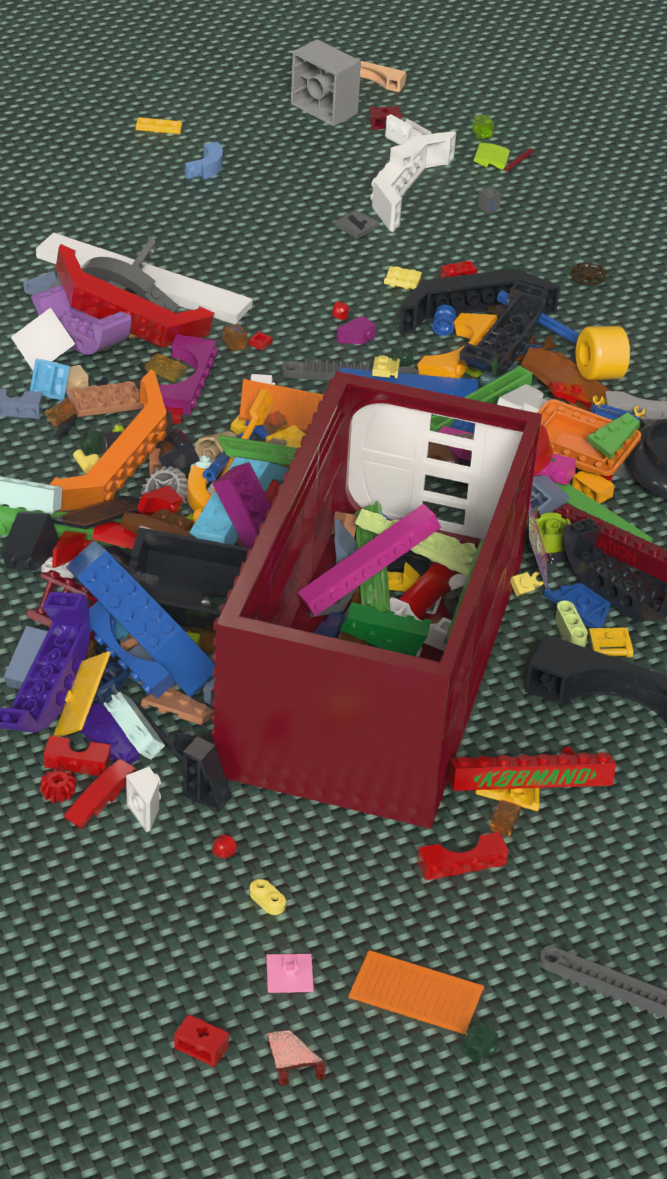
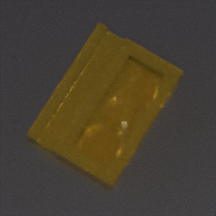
[145,353,187,382]

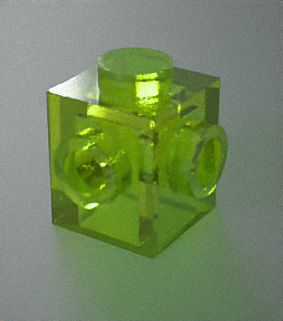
[472,115,494,139]

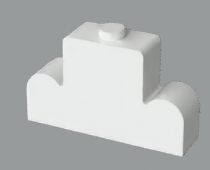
[497,384,547,413]

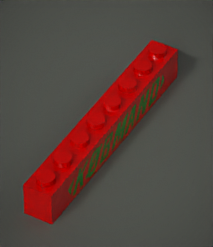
[448,752,616,791]

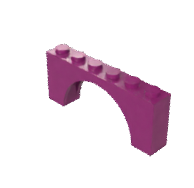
[159,334,219,415]

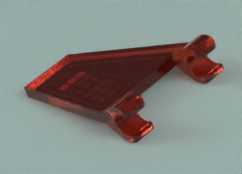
[267,1030,326,1086]

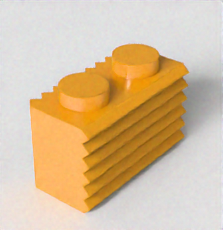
[572,470,615,504]

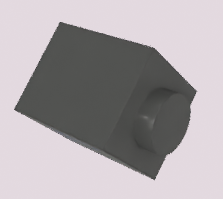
[478,187,501,214]

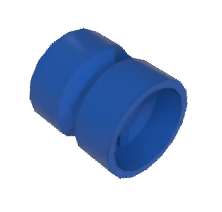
[432,305,456,336]

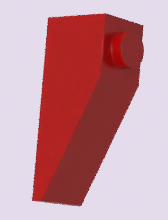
[52,530,90,568]

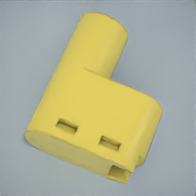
[73,450,100,474]

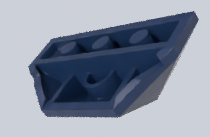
[93,662,129,706]

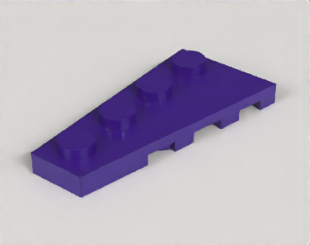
[79,703,140,765]

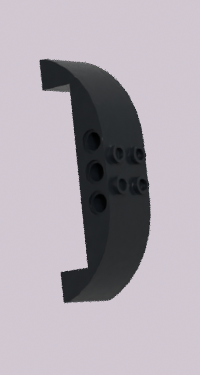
[459,281,548,377]

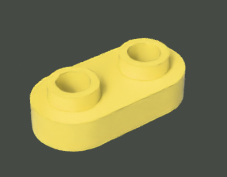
[250,879,286,915]

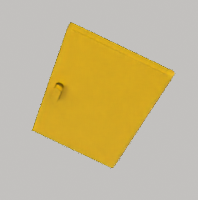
[53,651,111,737]

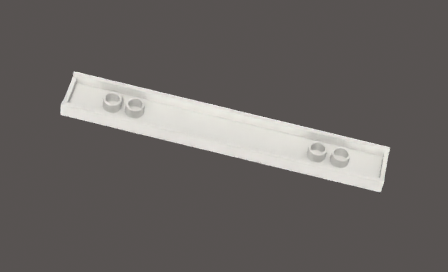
[36,233,252,325]

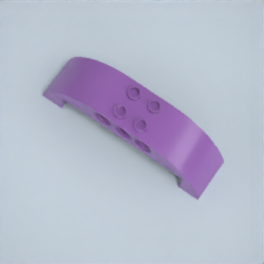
[31,285,131,354]

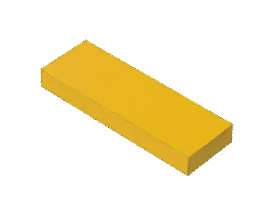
[136,118,182,134]

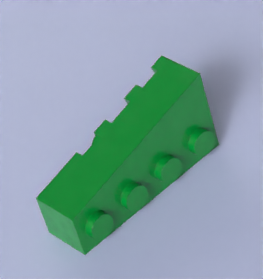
[340,602,431,656]

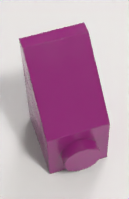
[337,316,376,344]

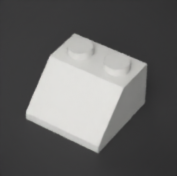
[126,767,161,832]

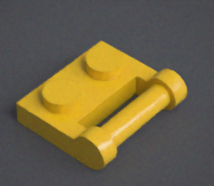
[588,628,633,658]

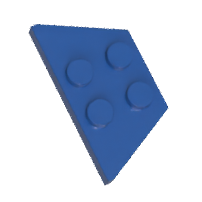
[544,583,611,628]

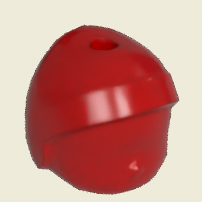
[332,301,350,320]
[212,834,237,859]

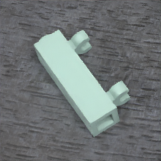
[104,692,165,760]

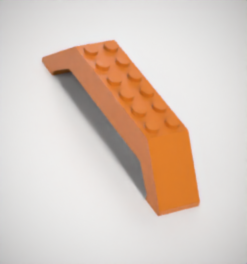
[49,369,167,512]

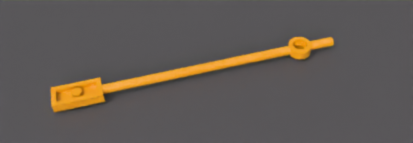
[193,389,274,523]

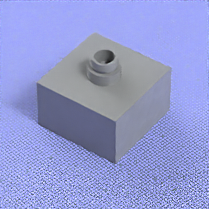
[291,39,361,126]

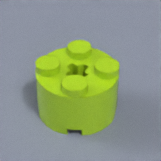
[536,512,571,553]

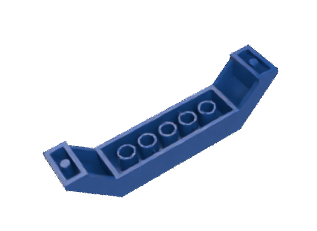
[66,540,215,697]

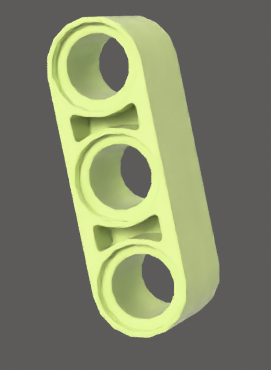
[555,601,588,647]

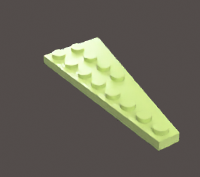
[355,509,477,577]

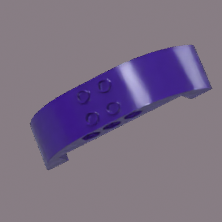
[0,592,90,733]

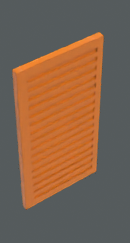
[239,379,323,432]
[349,950,485,1035]

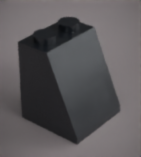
[1,511,59,571]

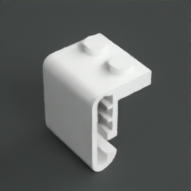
[385,114,432,145]

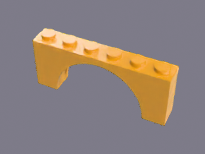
[417,313,498,378]

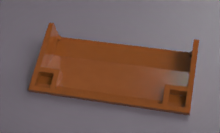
[521,347,611,412]

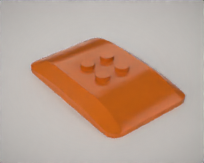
[537,399,641,476]

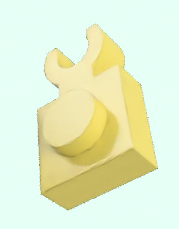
[510,572,544,596]

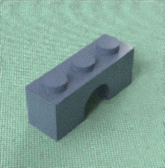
[0,389,43,419]

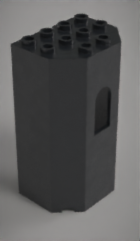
[126,527,251,632]

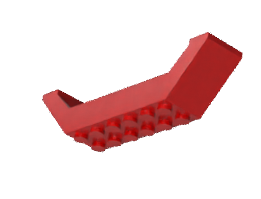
[56,244,215,348]

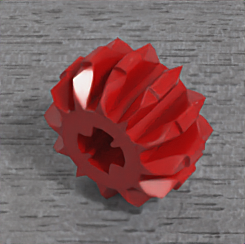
[40,769,76,804]

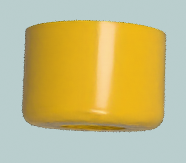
[575,326,630,380]

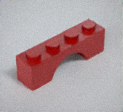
[417,832,508,881]

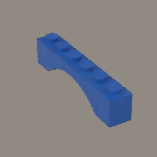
[88,601,175,699]

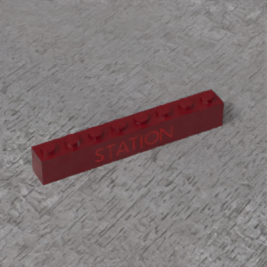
[554,503,667,583]

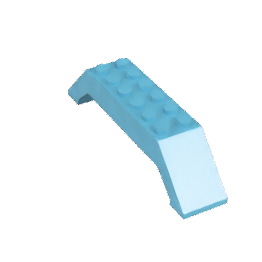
[190,457,289,545]

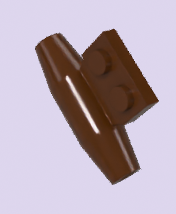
[121,509,195,538]

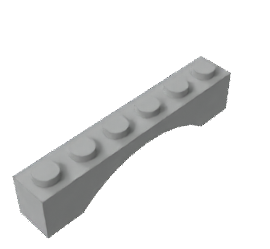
[604,391,667,419]

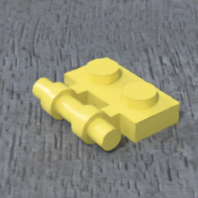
[384,266,422,290]

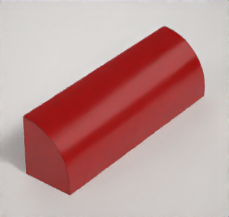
[92,521,137,549]
[399,562,456,619]

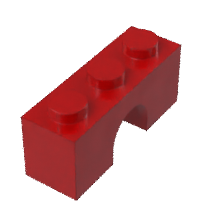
[44,736,111,776]

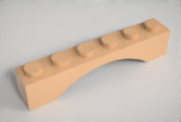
[360,61,406,92]

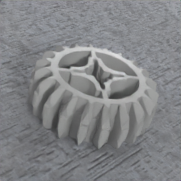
[141,466,188,509]

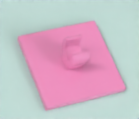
[266,954,313,993]

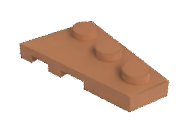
[141,687,214,725]

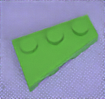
[587,412,640,460]

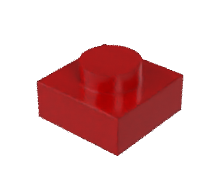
[249,331,273,351]

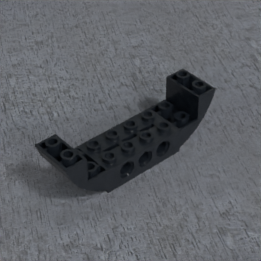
[564,518,667,622]

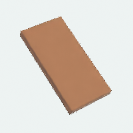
[67,381,144,417]

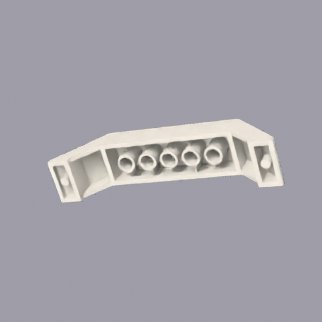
[371,131,456,232]

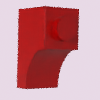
[137,485,183,514]

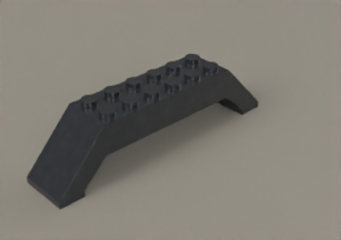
[399,269,560,334]

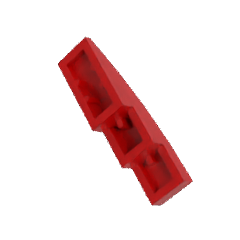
[64,759,137,829]

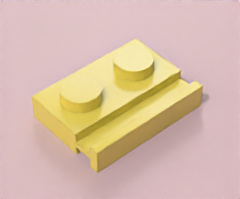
[372,356,400,378]

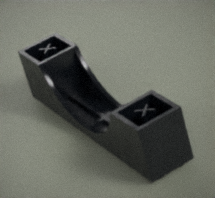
[525,634,667,724]

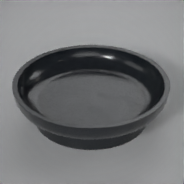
[625,419,667,500]

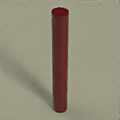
[504,148,534,172]

